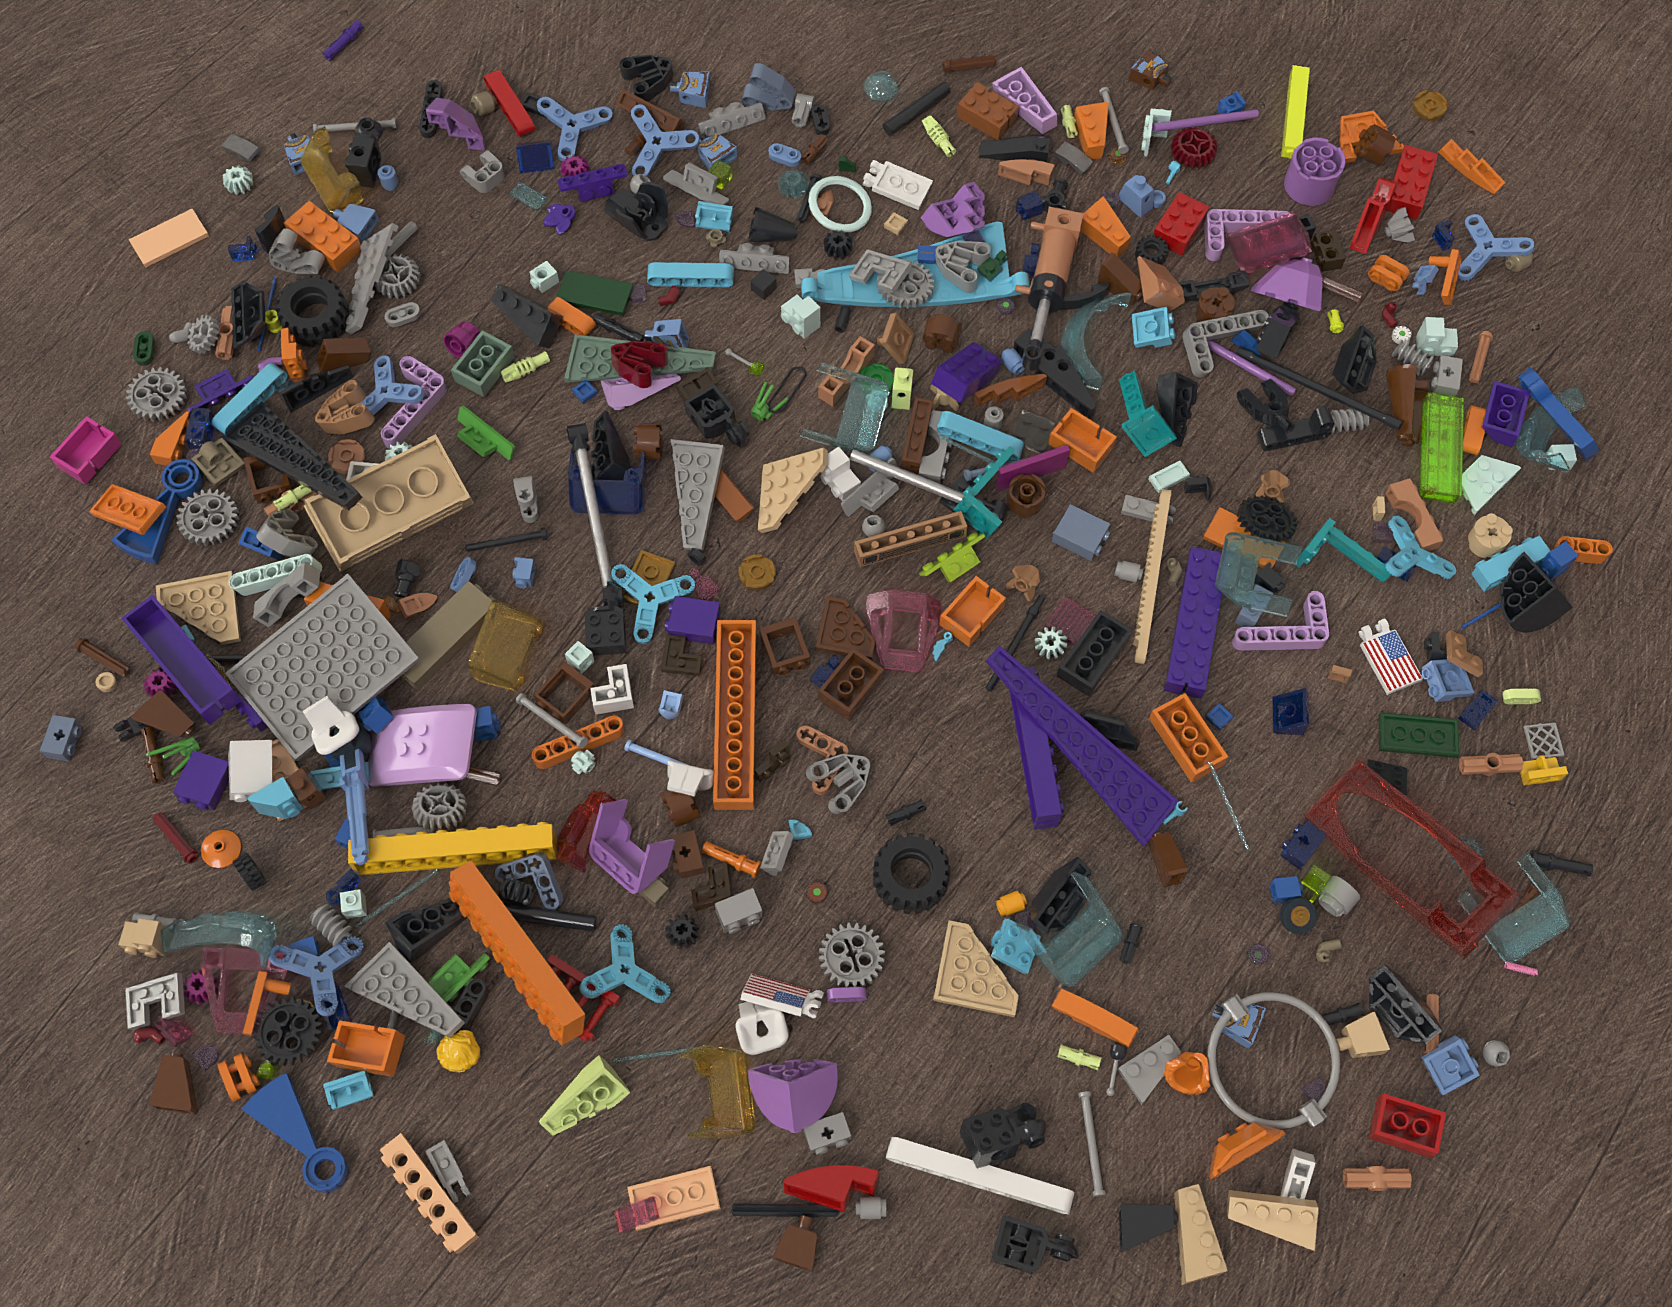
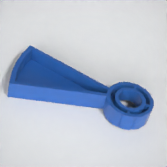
[1517,367,1599,462]
[111,459,203,564]
[242,1073,349,1193]

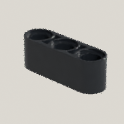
[453,979,489,1035]

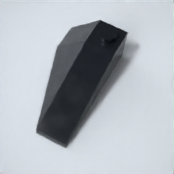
[979,134,1050,162]
[276,365,354,413]
[1157,372,1198,447]
[590,411,631,486]
[386,898,468,963]

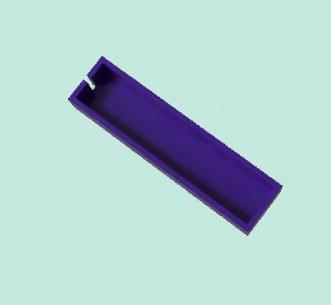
[1163,546,1228,699]
[121,595,242,725]
[1009,667,1064,830]

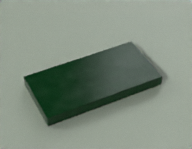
[556,270,634,316]
[1378,713,1459,758]

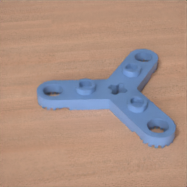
[537,97,612,161]
[631,105,700,177]
[1458,214,1535,281]
[361,355,425,415]
[269,936,364,1016]

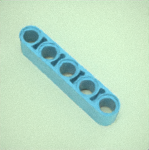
[647,262,734,287]
[212,363,288,434]
[937,411,1024,462]

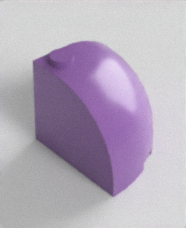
[748,1059,838,1133]

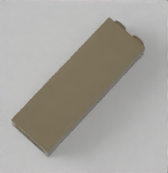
[401,581,499,691]

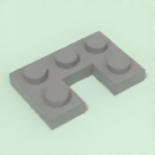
[849,249,912,294]
[126,973,185,1030]

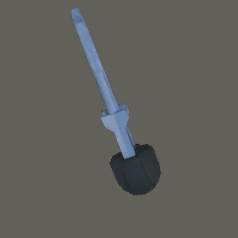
[331,721,371,865]

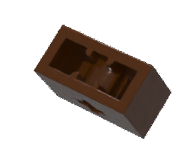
[671,830,704,879]

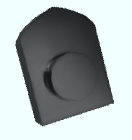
[1184,476,1212,501]
[1424,632,1447,661]
[1006,1103,1037,1127]

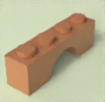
[818,336,875,407]
[1385,478,1443,552]

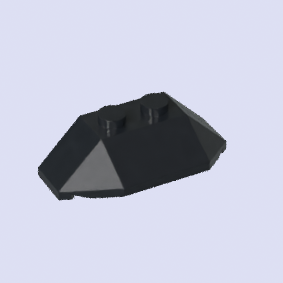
[231,281,266,349]
[1332,325,1377,394]
[1079,709,1140,751]
[1031,857,1092,933]
[1369,965,1442,1044]

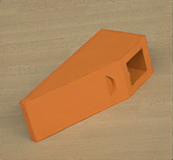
[149,411,195,466]

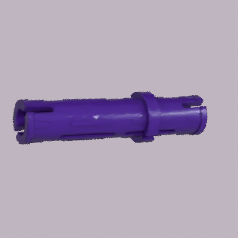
[322,20,364,61]

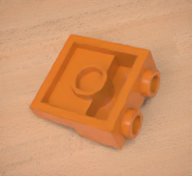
[281,328,308,379]

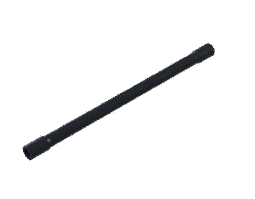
[1236,346,1403,431]

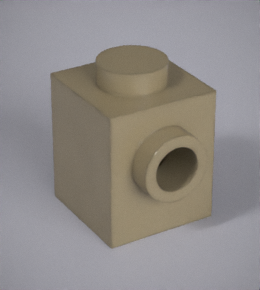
[639,876,670,909]

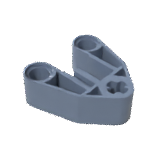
[741,63,796,111]

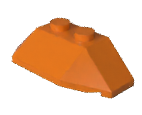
[1209,1123,1286,1180]

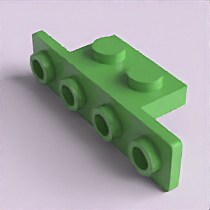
[457,406,515,460]
[427,953,490,1003]

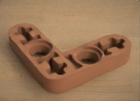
[797,726,848,795]

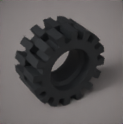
[1135,234,1168,265]
[232,852,267,891]

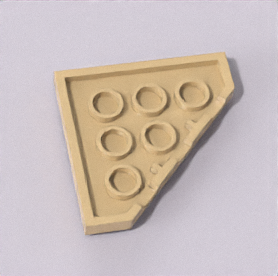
[758,448,828,533]
[156,571,241,645]
[933,920,1018,1017]

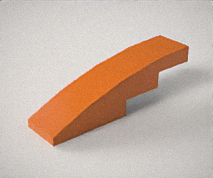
[1438,139,1506,194]
[1052,988,1139,1047]

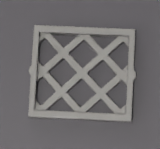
[1523,723,1564,760]

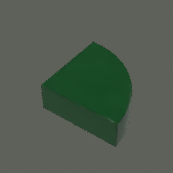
[839,156,856,172]

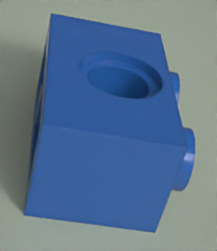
[1538,541,1579,581]

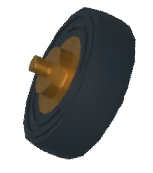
[1280,897,1317,934]

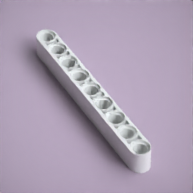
[886,1137,1074,1214]

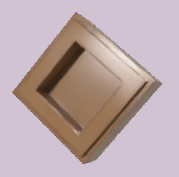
[1328,665,1352,683]

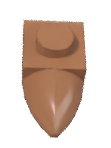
[810,189,834,218]
[397,593,437,619]

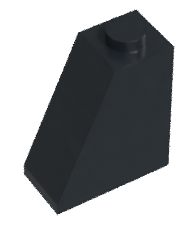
[1118,1204,1177,1252]

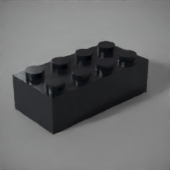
[1057,610,1133,697]

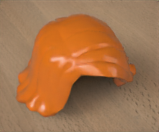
[1163,1052,1210,1095]

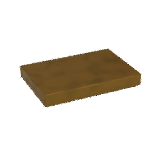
[623,550,676,606]

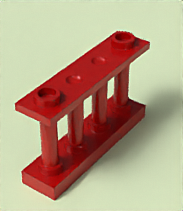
[523,954,621,1043]

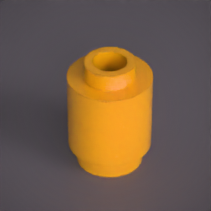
[995,891,1027,916]

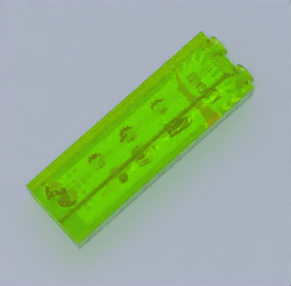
[1419,393,1464,504]

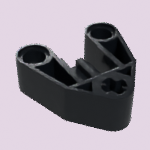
[619,55,673,102]

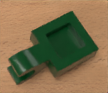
[977,250,1008,282]

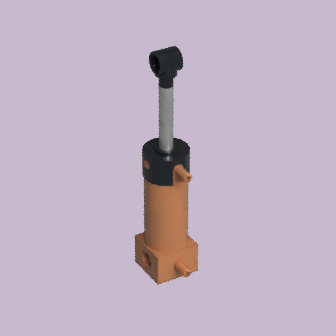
[1015,207,1084,371]

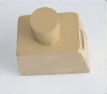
[1336,1012,1390,1058]

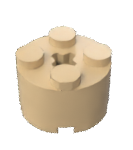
[1468,514,1513,558]

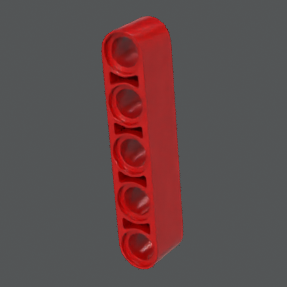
[483,69,535,137]

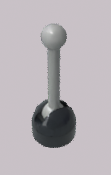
[1106,1044,1127,1096]

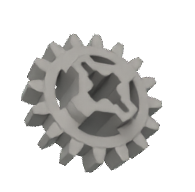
[187,315,220,354]

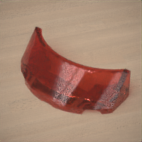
[556,791,616,873]

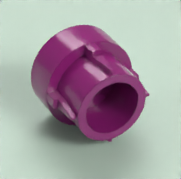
[443,321,480,359]

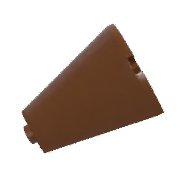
[1386,364,1431,446]

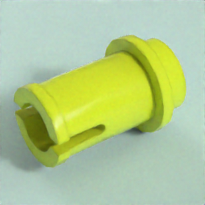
[1327,310,1344,333]

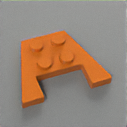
[1340,111,1404,163]

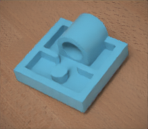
[991,919,1041,974]

